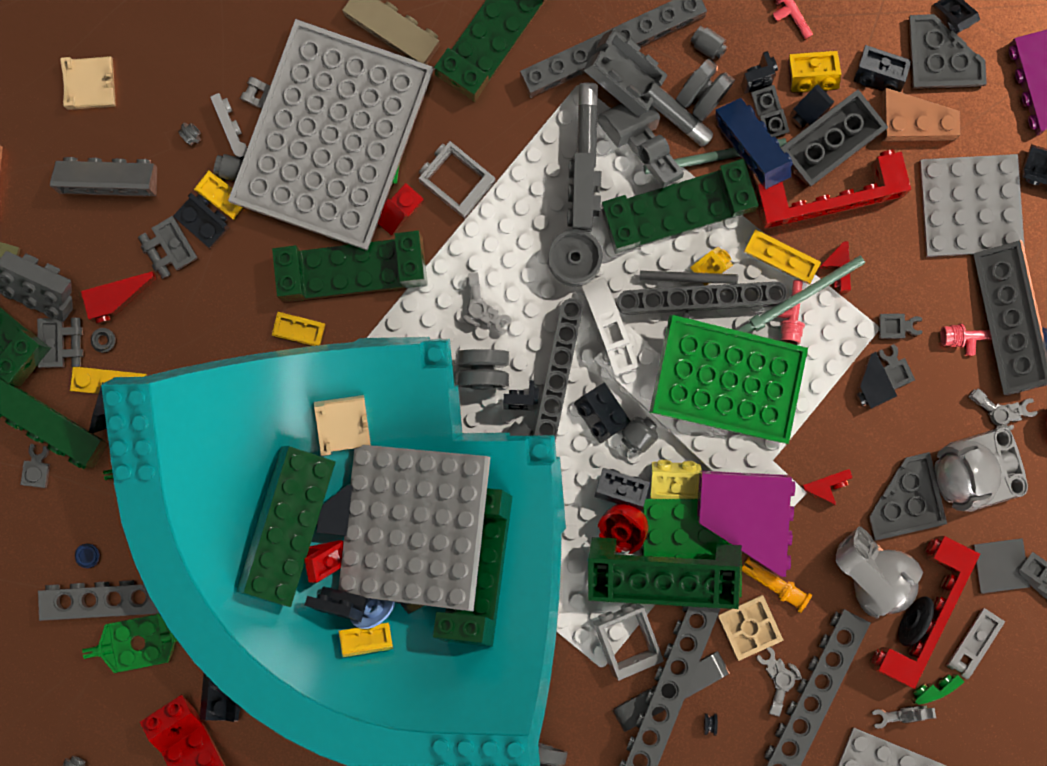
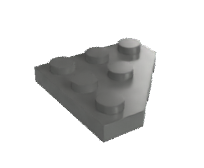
[908,14,987,89]
[868,452,947,541]

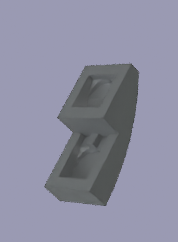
[1019,552,1047,599]

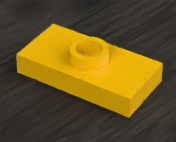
[194,170,243,220]
[272,312,326,346]
[339,622,393,657]

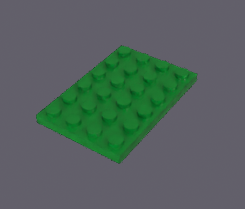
[649,315,808,444]

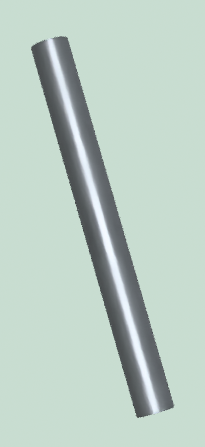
[639,270,738,284]

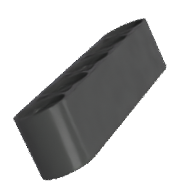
[612,651,730,732]

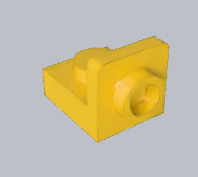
[690,246,733,286]

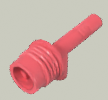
[773,0,813,39]
[778,280,805,345]
[940,324,992,356]

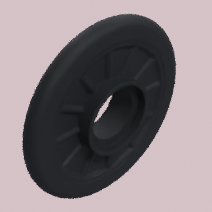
[898,596,934,647]

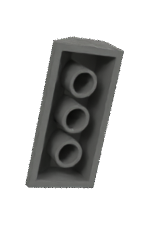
[781,90,888,187]
[50,157,157,196]

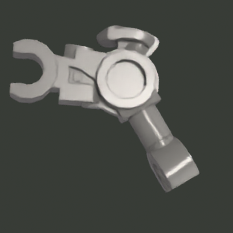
[463,272,512,333]
[968,389,1038,430]
[756,647,802,716]
[872,705,936,729]

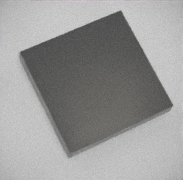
[973,538,1030,594]

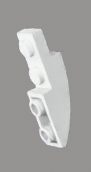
[582,278,639,377]

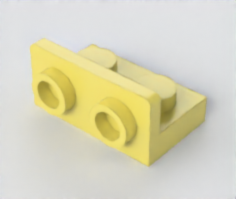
[650,460,702,499]

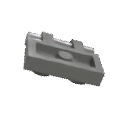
[138,216,198,280]
[37,318,83,368]

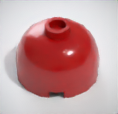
[598,504,649,554]

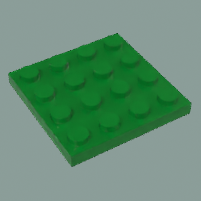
[642,499,742,598]

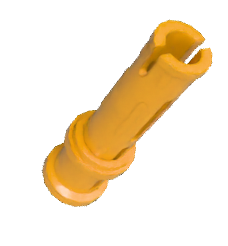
[742,557,812,613]

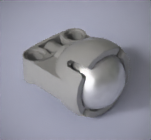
[934,427,1028,512]
[836,527,923,618]

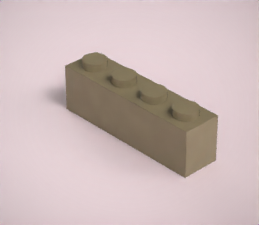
[342,0,440,65]

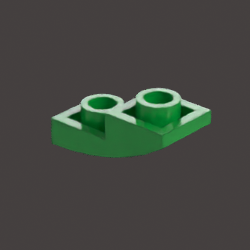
[912,674,964,705]

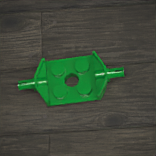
[82,614,178,673]

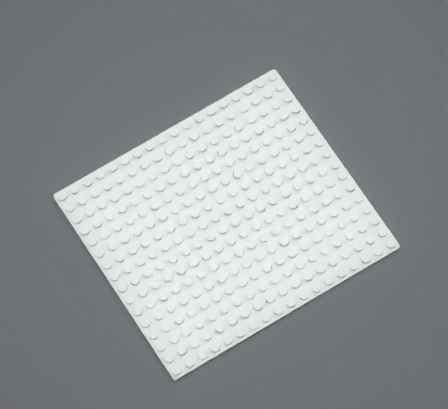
[367,85,879,667]

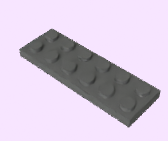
[973,240,1047,395]

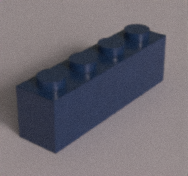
[716,98,793,189]

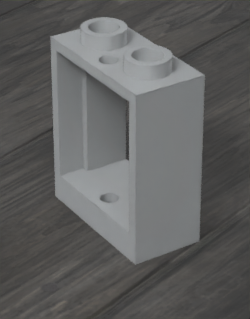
[419,141,495,219]
[593,603,664,680]

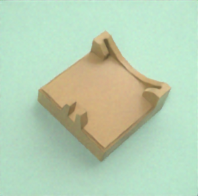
[61,57,116,110]
[314,395,371,456]
[718,595,784,661]

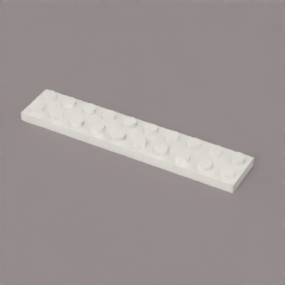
[594,324,807,506]

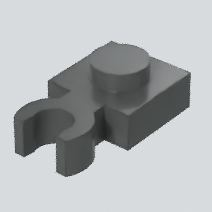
[879,314,922,339]
[878,344,915,390]
[21,444,50,488]

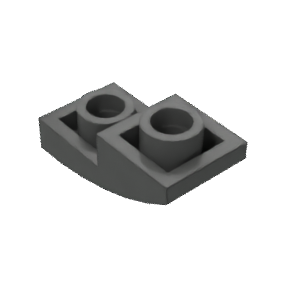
[750,85,790,137]

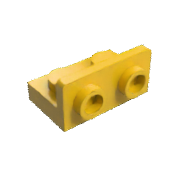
[789,51,841,92]

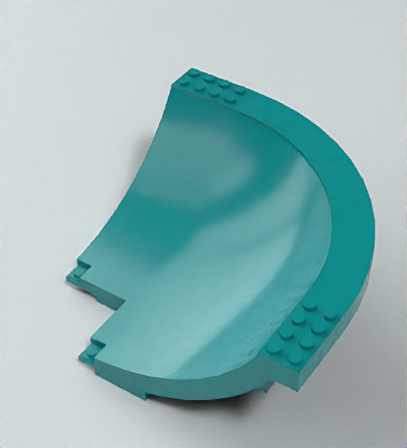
[101,337,566,766]

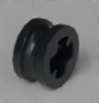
[704,713,718,736]

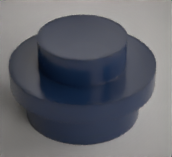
[75,543,100,568]

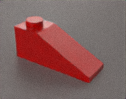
[81,271,157,324]

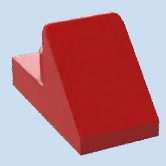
[378,183,424,236]
[818,241,851,293]
[801,469,853,506]
[304,540,344,583]

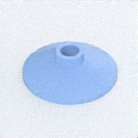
[350,598,395,629]

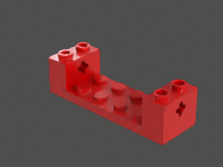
[754,149,911,230]
[871,536,980,689]
[140,695,225,766]

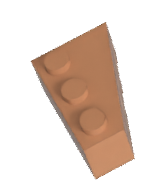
[882,88,960,141]

